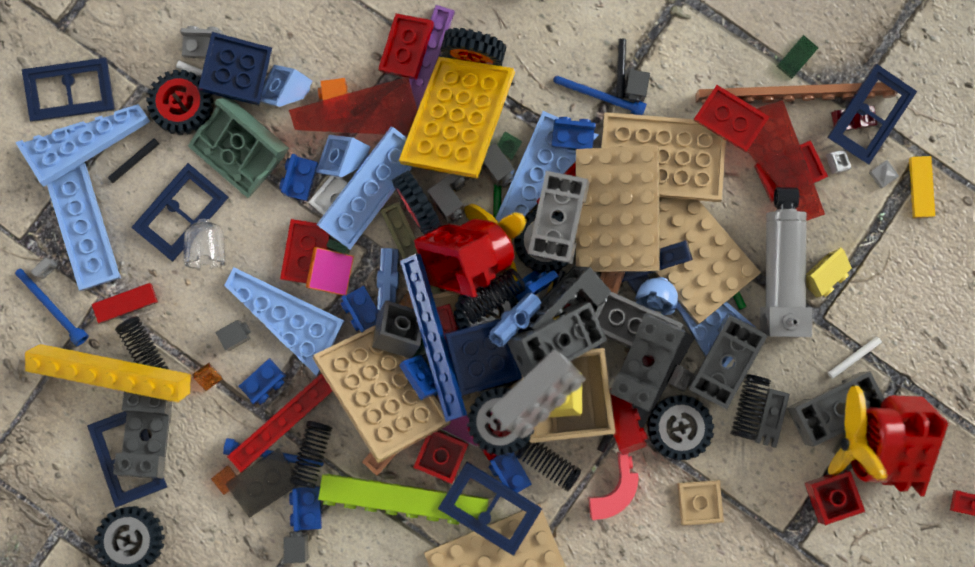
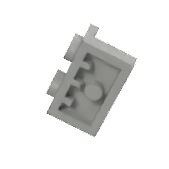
[180,26,224,59]

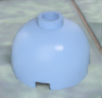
[635,277,678,316]

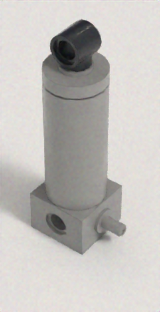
[760,187,812,337]

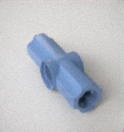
[377,248,399,310]
[489,293,542,347]

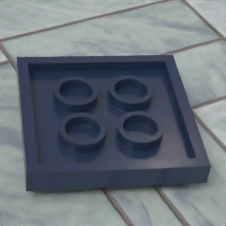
[198,32,272,106]
[445,318,522,396]

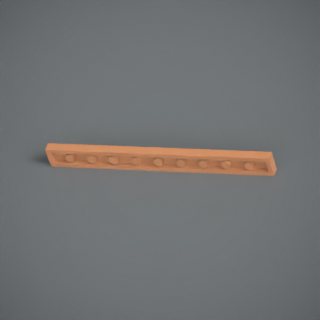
[695,82,897,105]

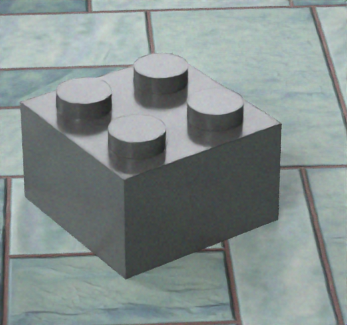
[372,300,421,358]

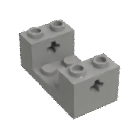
[528,171,590,264]

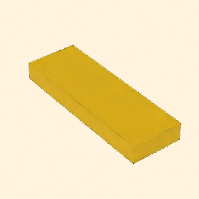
[909,156,935,218]

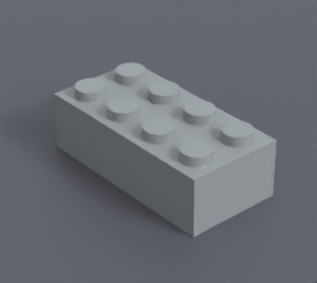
[595,292,683,360]
[490,349,586,438]

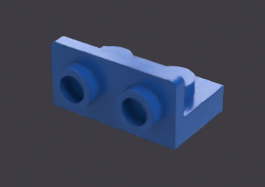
[551,117,596,150]
[279,154,318,202]
[509,270,559,301]
[340,286,379,332]
[399,355,438,400]
[238,358,287,405]
[488,453,532,493]
[289,486,322,531]

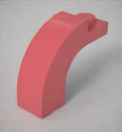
[588,452,639,520]

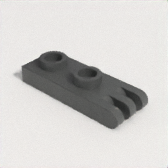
[755,388,790,448]

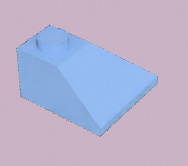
[260,65,313,107]
[316,135,371,177]

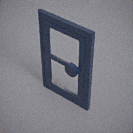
[22,58,115,122]
[827,64,918,165]
[131,163,229,262]
[87,411,168,508]
[438,462,542,556]

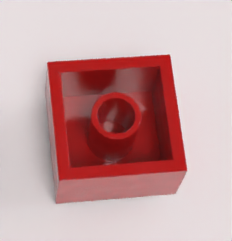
[413,431,469,484]
[805,470,865,525]

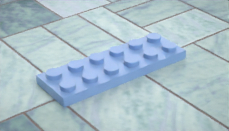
[317,126,413,249]
[47,163,121,291]

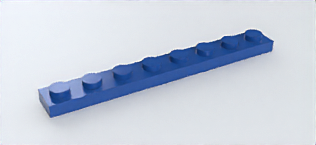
[400,254,467,422]

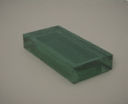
[776,35,819,79]

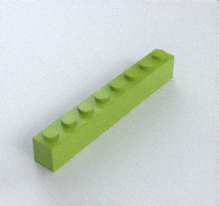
[318,473,489,525]

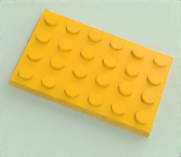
[399,57,515,178]

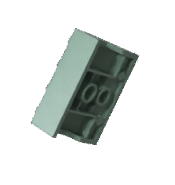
[188,97,289,198]

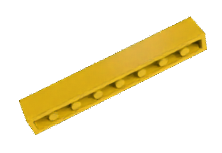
[25,344,191,402]

